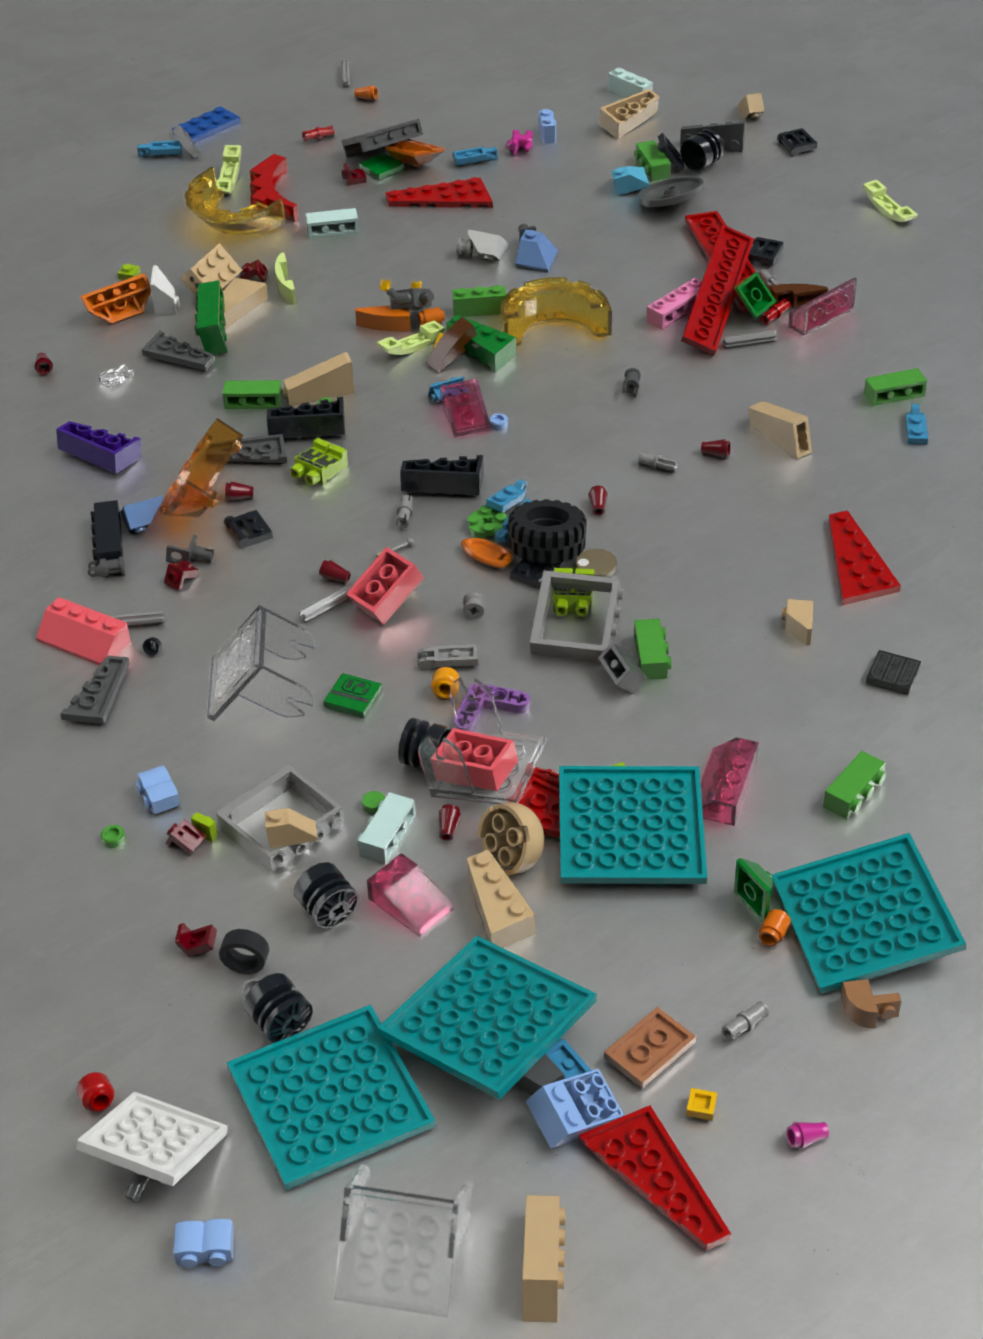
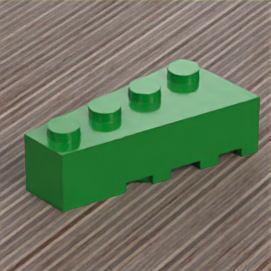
[194,280,228,355]
[446,315,516,373]

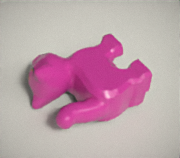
[505,130,533,156]

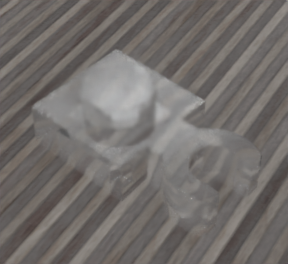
[98,364,134,389]

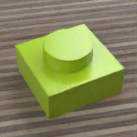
[117,264,141,280]
[191,812,218,842]

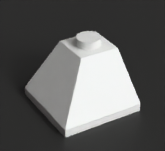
[467,229,509,261]
[150,265,180,315]

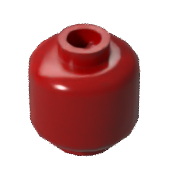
[76,1072,115,1112]

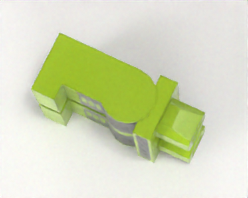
[290,438,348,486]
[553,568,594,617]

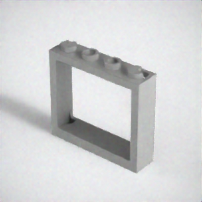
[530,571,624,662]
[216,764,344,873]

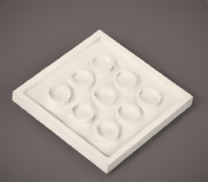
[76,1091,228,1186]

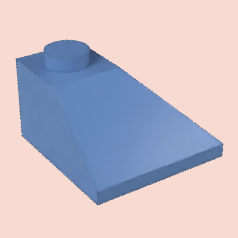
[515,230,558,272]
[120,496,163,534]

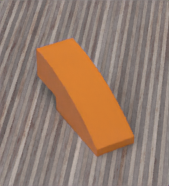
[355,305,411,332]

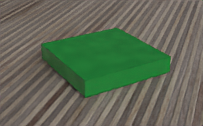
[359,152,404,180]

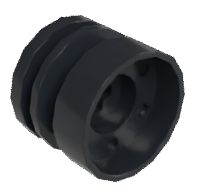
[680,129,724,172]
[398,718,451,772]
[294,862,359,929]
[244,973,313,1043]

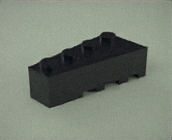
[267,396,345,439]
[400,455,484,496]

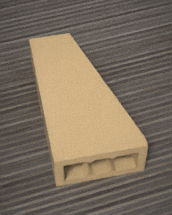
[223,278,268,329]
[281,352,354,406]
[748,401,812,459]

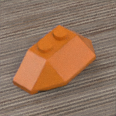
[385,139,445,167]
[80,273,151,325]

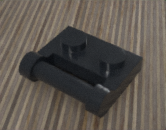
[777,128,818,156]
[658,133,684,173]
[748,237,784,265]
[224,510,273,548]
[510,559,563,589]

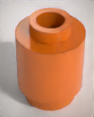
[418,307,445,325]
[759,909,791,946]

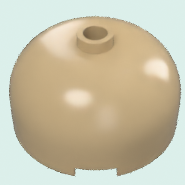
[477,802,544,875]

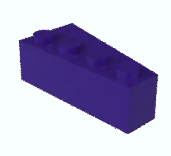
[56,421,142,474]

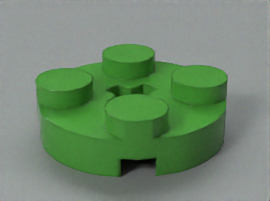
[467,505,508,539]

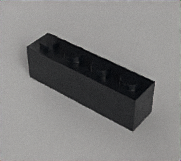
[90,500,123,561]

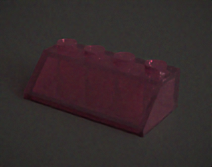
[788,277,857,336]
[700,737,759,826]

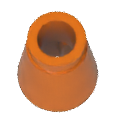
[354,85,378,101]

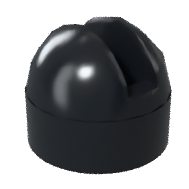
[143,637,162,655]

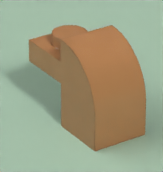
[841,979,901,1028]

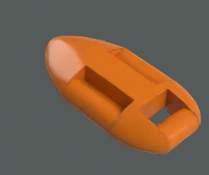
[461,538,514,568]

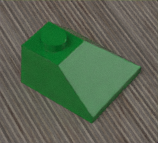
[733,272,776,319]
[734,858,774,923]

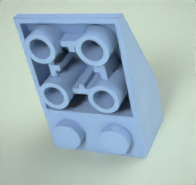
[525,1069,624,1149]

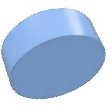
[489,413,508,430]

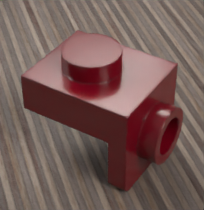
[239,259,268,282]
[164,560,199,590]
[175,923,217,957]

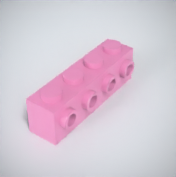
[647,278,701,330]

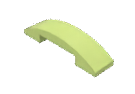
[214,145,241,194]
[863,180,918,222]
[275,252,296,304]
[377,321,445,355]

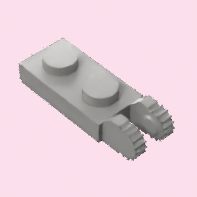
[417,644,478,670]

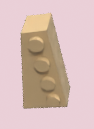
[598,89,659,140]
[467,850,535,948]

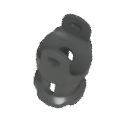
[622,368,641,398]
[88,556,125,577]

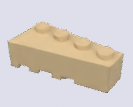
[522,1195,565,1322]

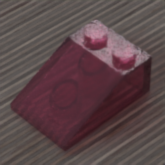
[440,378,491,438]
[367,853,454,937]

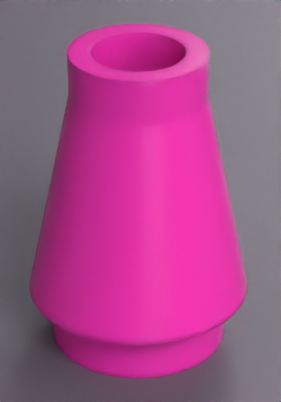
[786,1122,829,1149]

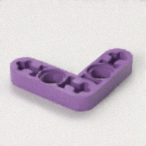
[454,683,530,732]

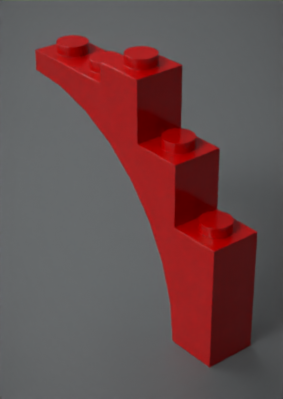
[249,154,299,222]

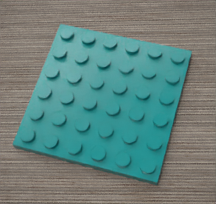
[559,766,708,884]
[771,833,966,994]
[377,936,597,1100]
[226,1004,436,1190]

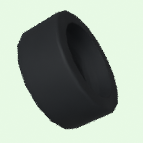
[219,929,269,974]

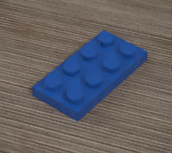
[172,107,241,143]

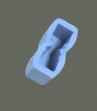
[538,109,556,143]
[135,765,180,814]
[173,1219,235,1268]

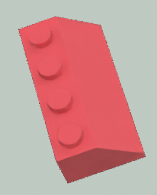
[36,597,131,665]

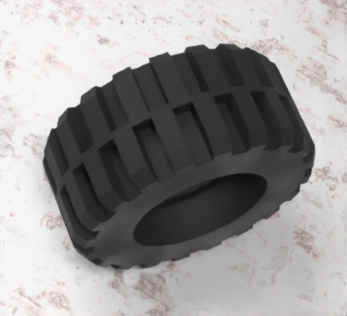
[508,499,587,564]

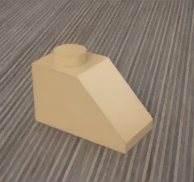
[738,93,764,119]
[782,599,813,645]
[264,808,318,849]

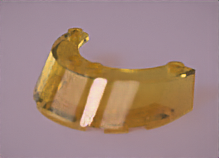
[185,167,285,235]
[500,277,612,347]

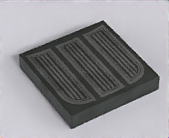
[866,650,922,695]

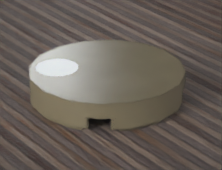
[576,549,617,577]

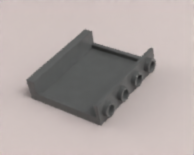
[341,119,423,156]

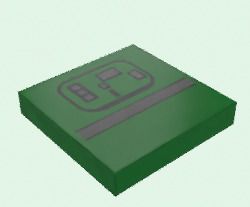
[323,673,382,718]

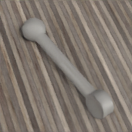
[376,538,414,557]

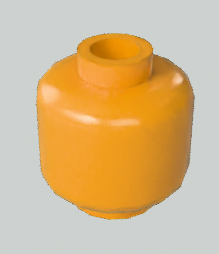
[431,667,460,700]

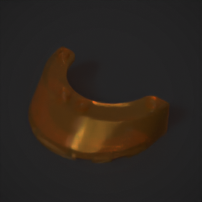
[159,418,243,518]

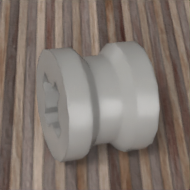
[456,238,473,257]
[463,592,484,619]

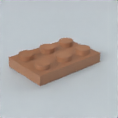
[604,1007,696,1089]

